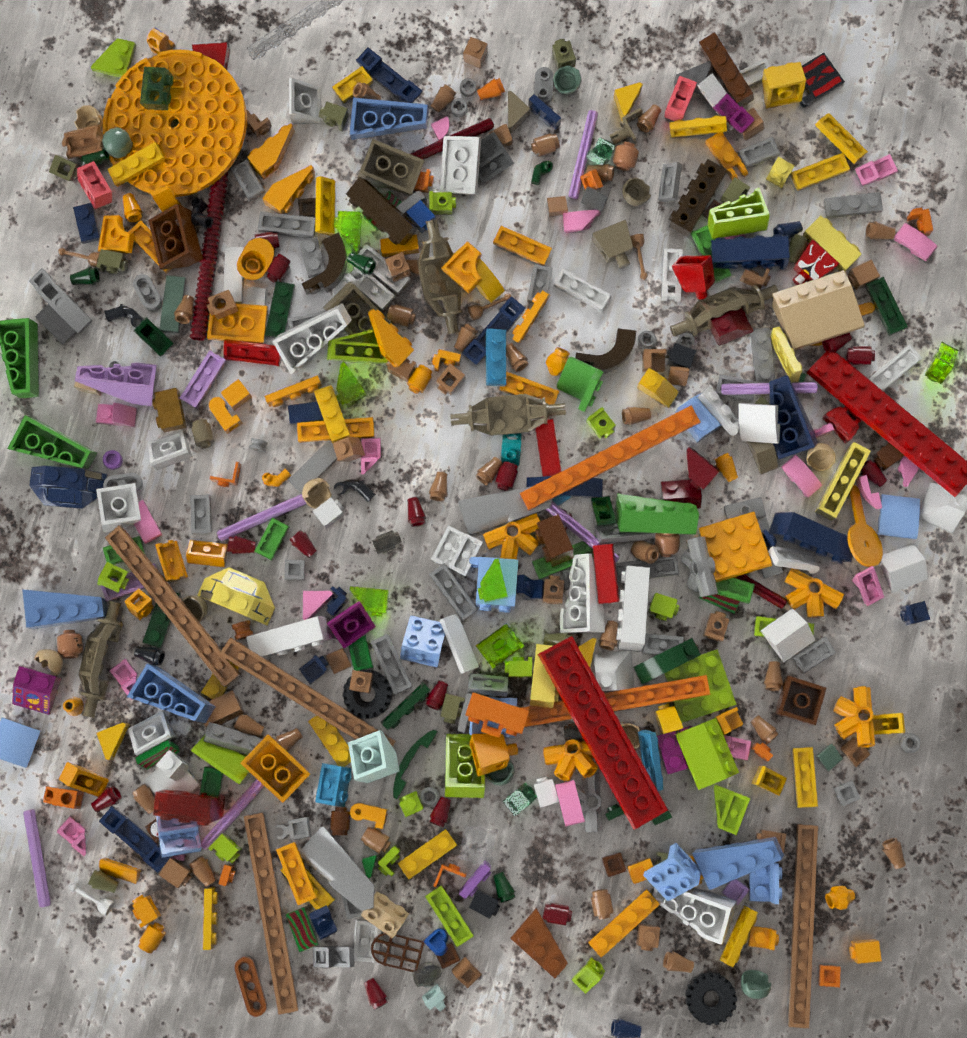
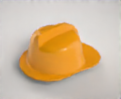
[237,238,274,280]

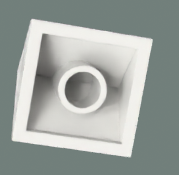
[289,78,321,124]
[147,429,193,470]
[880,544,928,593]
[761,608,815,663]
[128,710,176,756]

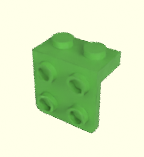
[557,357,604,412]

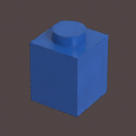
[406,200,436,233]

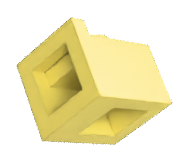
[766,156,794,188]

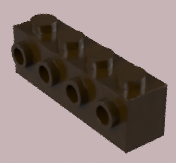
[668,159,727,238]
[346,177,419,245]

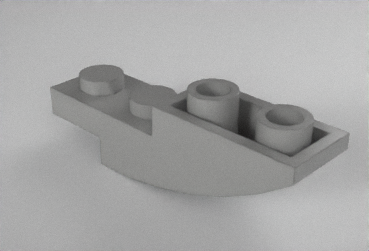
[29,268,92,334]

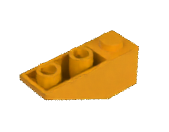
[247,123,295,180]
[262,165,315,214]
[368,309,414,367]

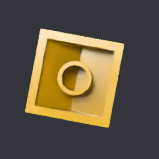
[762,62,806,109]

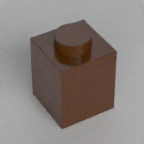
[872,443,905,471]

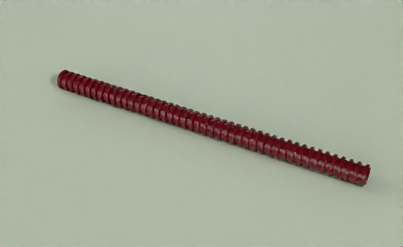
[189,168,230,341]

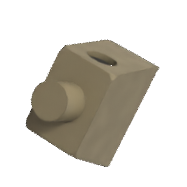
[592,220,633,269]

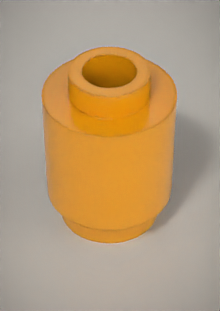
[407,364,432,394]
[138,922,166,954]

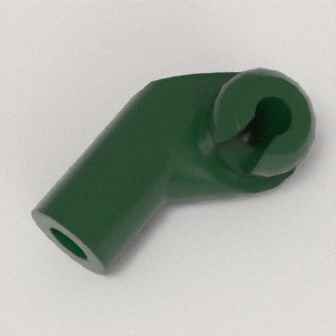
[531,161,553,185]

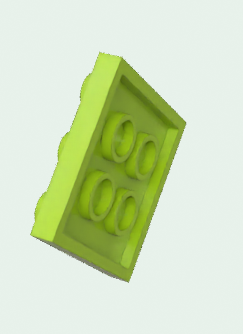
[664,649,737,723]

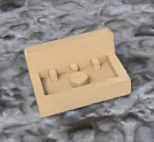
[361,891,409,938]

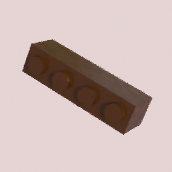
[699,32,754,107]

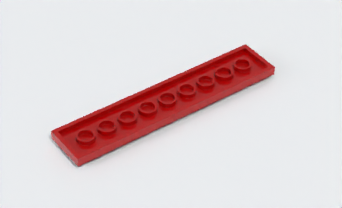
[807,348,967,497]
[537,636,668,830]

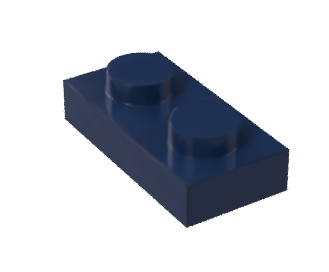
[528,94,561,130]
[73,203,100,244]

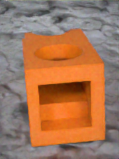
[43,786,84,809]

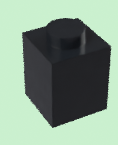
[665,343,696,370]
[469,888,500,919]

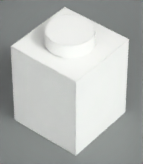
[313,498,344,529]
[156,750,190,781]
[533,776,559,808]

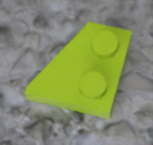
[91,38,136,78]
[714,784,750,836]

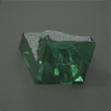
[586,137,615,166]
[502,783,537,816]

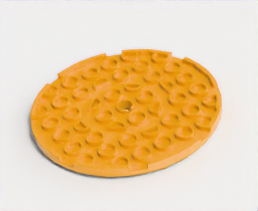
[102,49,247,197]

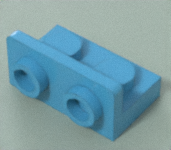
[315,763,352,807]

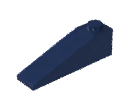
[769,375,818,459]

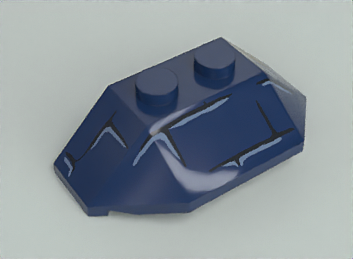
[29,466,108,509]

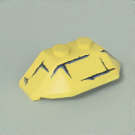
[197,567,275,626]

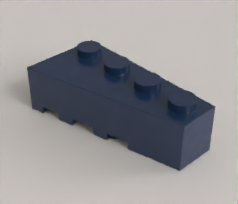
[711,234,790,271]
[768,512,853,564]

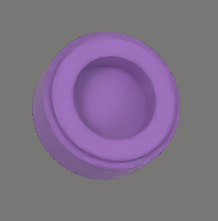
[103,450,123,470]

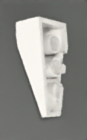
[560,554,605,633]
[653,888,737,945]

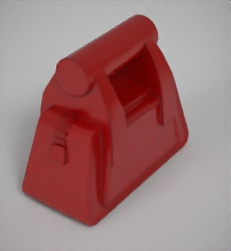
[822,406,863,444]

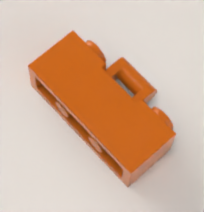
[465,692,529,738]

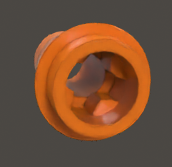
[477,78,505,101]

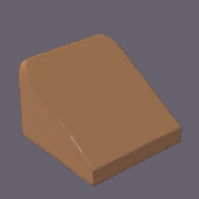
[489,124,513,147]
[547,196,568,217]
[668,366,689,386]
[325,648,352,674]
[840,737,870,767]
[452,957,482,988]

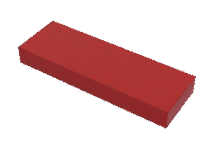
[223,339,281,366]
[535,419,561,477]
[593,544,619,604]

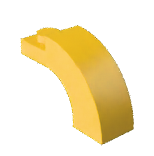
[454,249,505,303]

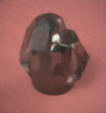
[412,961,442,987]

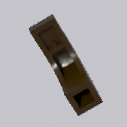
[301,232,347,295]
[575,328,637,374]

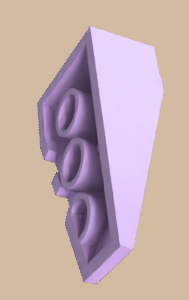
[75,363,157,406]

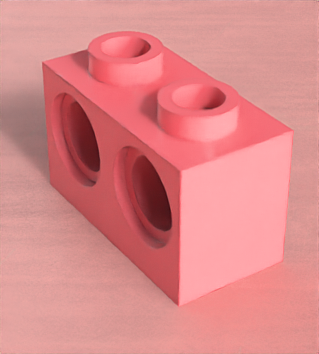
[664,76,697,121]
[77,161,112,209]

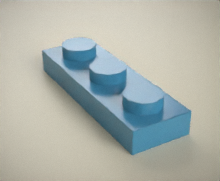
[486,329,506,387]
[638,730,664,791]

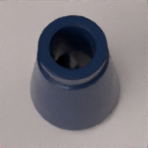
[773,221,803,239]
[611,1018,641,1038]

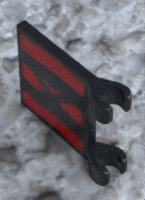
[800,53,845,108]

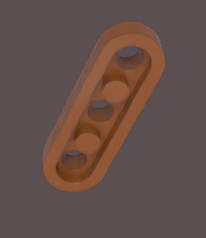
[235,957,267,1017]

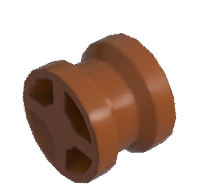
[231,620,254,641]

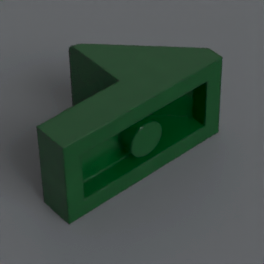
[134,317,174,357]
[591,496,616,527]

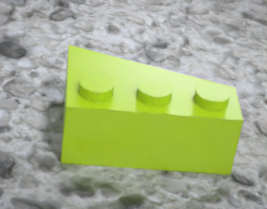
[707,188,770,239]
[327,329,388,364]

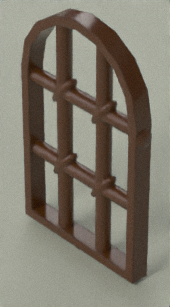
[371,933,424,973]

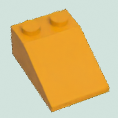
[240,734,310,803]

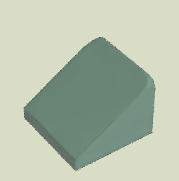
[815,744,843,771]

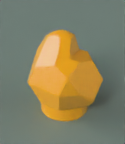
[545,347,570,376]
[825,886,855,910]

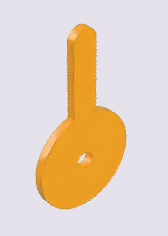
[847,485,883,567]

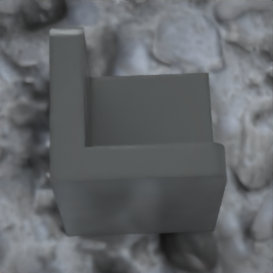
[581,184,612,211]

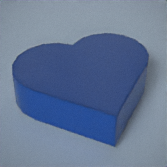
[424,928,448,956]

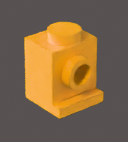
[124,588,154,621]
[132,894,162,928]

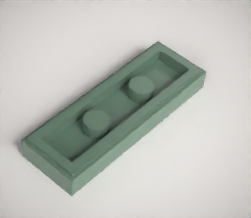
[159,275,186,333]

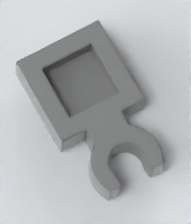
[275,817,312,840]

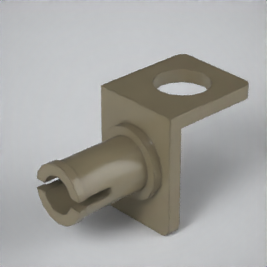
[609,108,643,145]

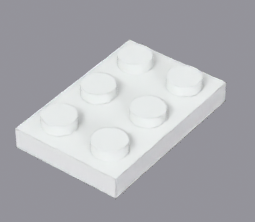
[440,136,481,195]

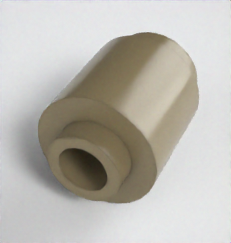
[191,419,214,449]

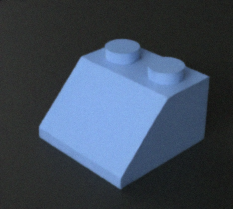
[675,393,722,443]

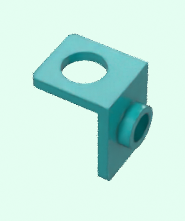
[501,433,522,466]

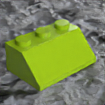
[675,718,739,790]
[191,735,252,785]

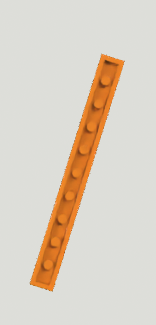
[520,405,700,511]
[522,675,710,728]

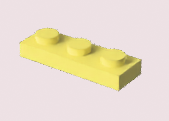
[770,326,802,383]

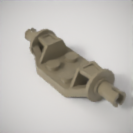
[417,219,463,334]
[670,284,779,337]
[450,394,566,436]
[78,601,124,718]

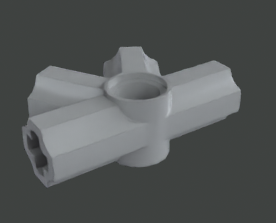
[681,537,718,597]
[575,772,603,832]

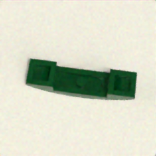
[393,730,438,800]

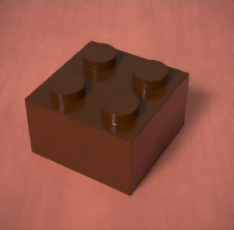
[535,514,573,567]
[774,676,827,726]

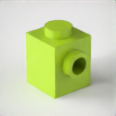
[648,593,679,621]

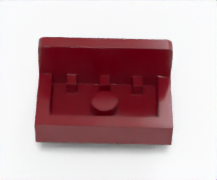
[661,479,702,509]

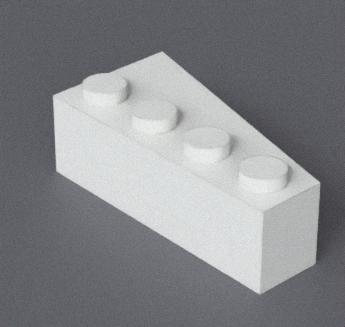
[272,303,351,374]
[616,566,650,652]
[246,616,336,660]

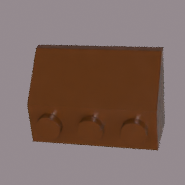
[148,204,203,270]

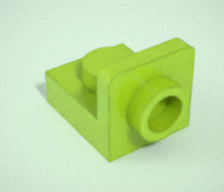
[378,845,400,877]
[571,957,605,994]

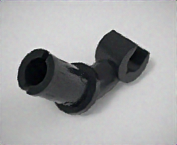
[191,197,213,229]
[104,304,144,328]
[334,479,376,503]

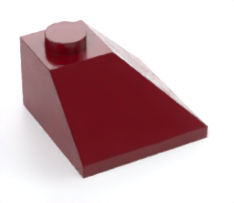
[710,307,754,346]
[686,447,720,490]

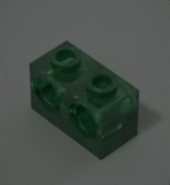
[140,67,173,110]

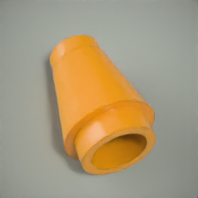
[123,193,143,223]
[714,453,738,482]
[63,697,84,716]

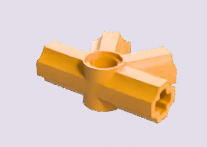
[483,513,540,560]
[784,568,844,618]
[833,686,875,748]
[543,739,598,781]

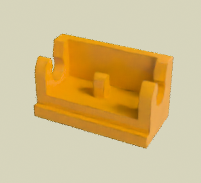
[155,540,188,583]

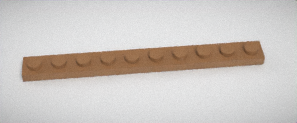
[105,525,241,687]
[220,637,396,747]
[243,812,299,1015]
[788,824,818,1028]

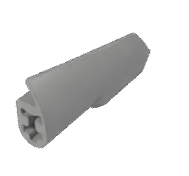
[458,486,553,535]
[300,827,375,911]

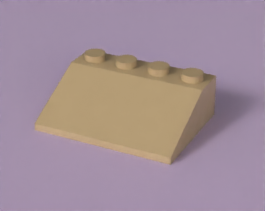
[772,270,865,350]

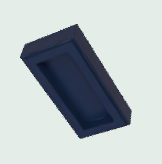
[288,402,324,425]

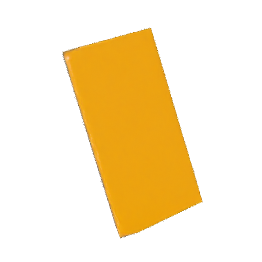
[380,234,419,258]
[186,540,228,567]
[99,858,141,884]

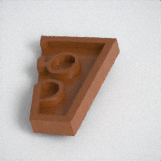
[510,908,568,978]

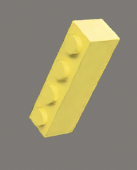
[815,442,871,521]

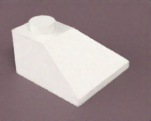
[96,483,141,532]
[919,483,967,533]
[593,651,635,692]

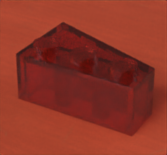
[153,789,226,826]

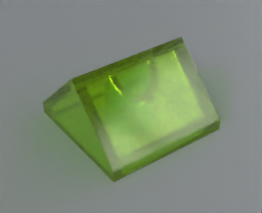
[475,623,524,670]

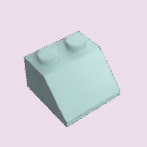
[348,730,399,783]

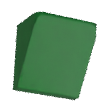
[362,854,377,878]

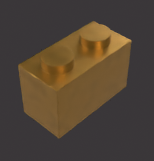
[152,388,187,432]

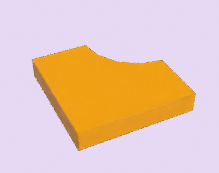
[98,215,135,253]
[441,241,482,294]

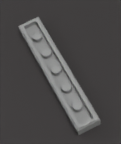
[562,555,679,590]

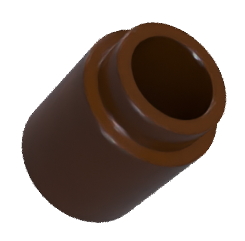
[330,807,350,835]

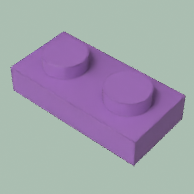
[459,860,491,899]

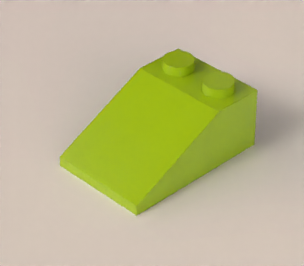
[445,734,485,798]

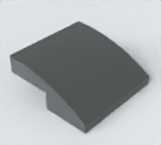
[479,132,514,184]

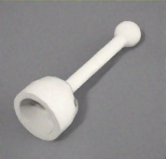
[70,884,115,916]

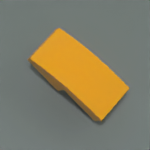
[151,185,182,212]

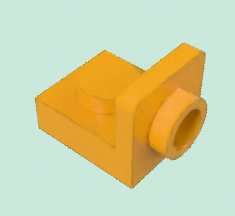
[432,349,461,372]
[748,926,779,950]

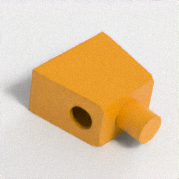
[469,734,518,776]

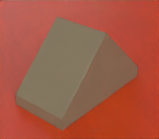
[508,91,530,133]
[746,441,779,475]

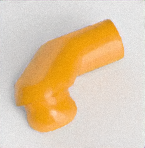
[262,469,291,487]

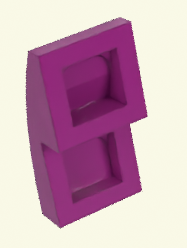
[713,94,755,133]

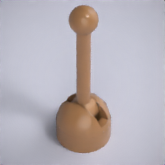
[630,234,648,280]
[58,248,100,268]
[468,293,511,321]

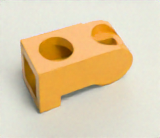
[147,28,175,55]
[209,397,243,434]
[350,803,389,829]

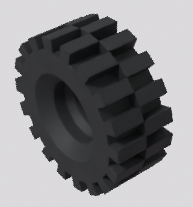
[342,669,392,719]
[685,972,737,1026]

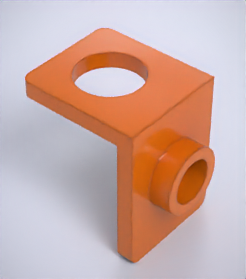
[209,461,241,487]
[434,863,467,887]

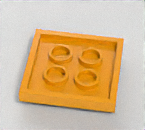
[699,512,772,582]

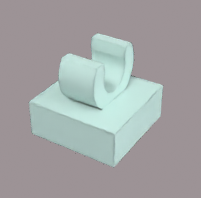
[422,984,446,1011]

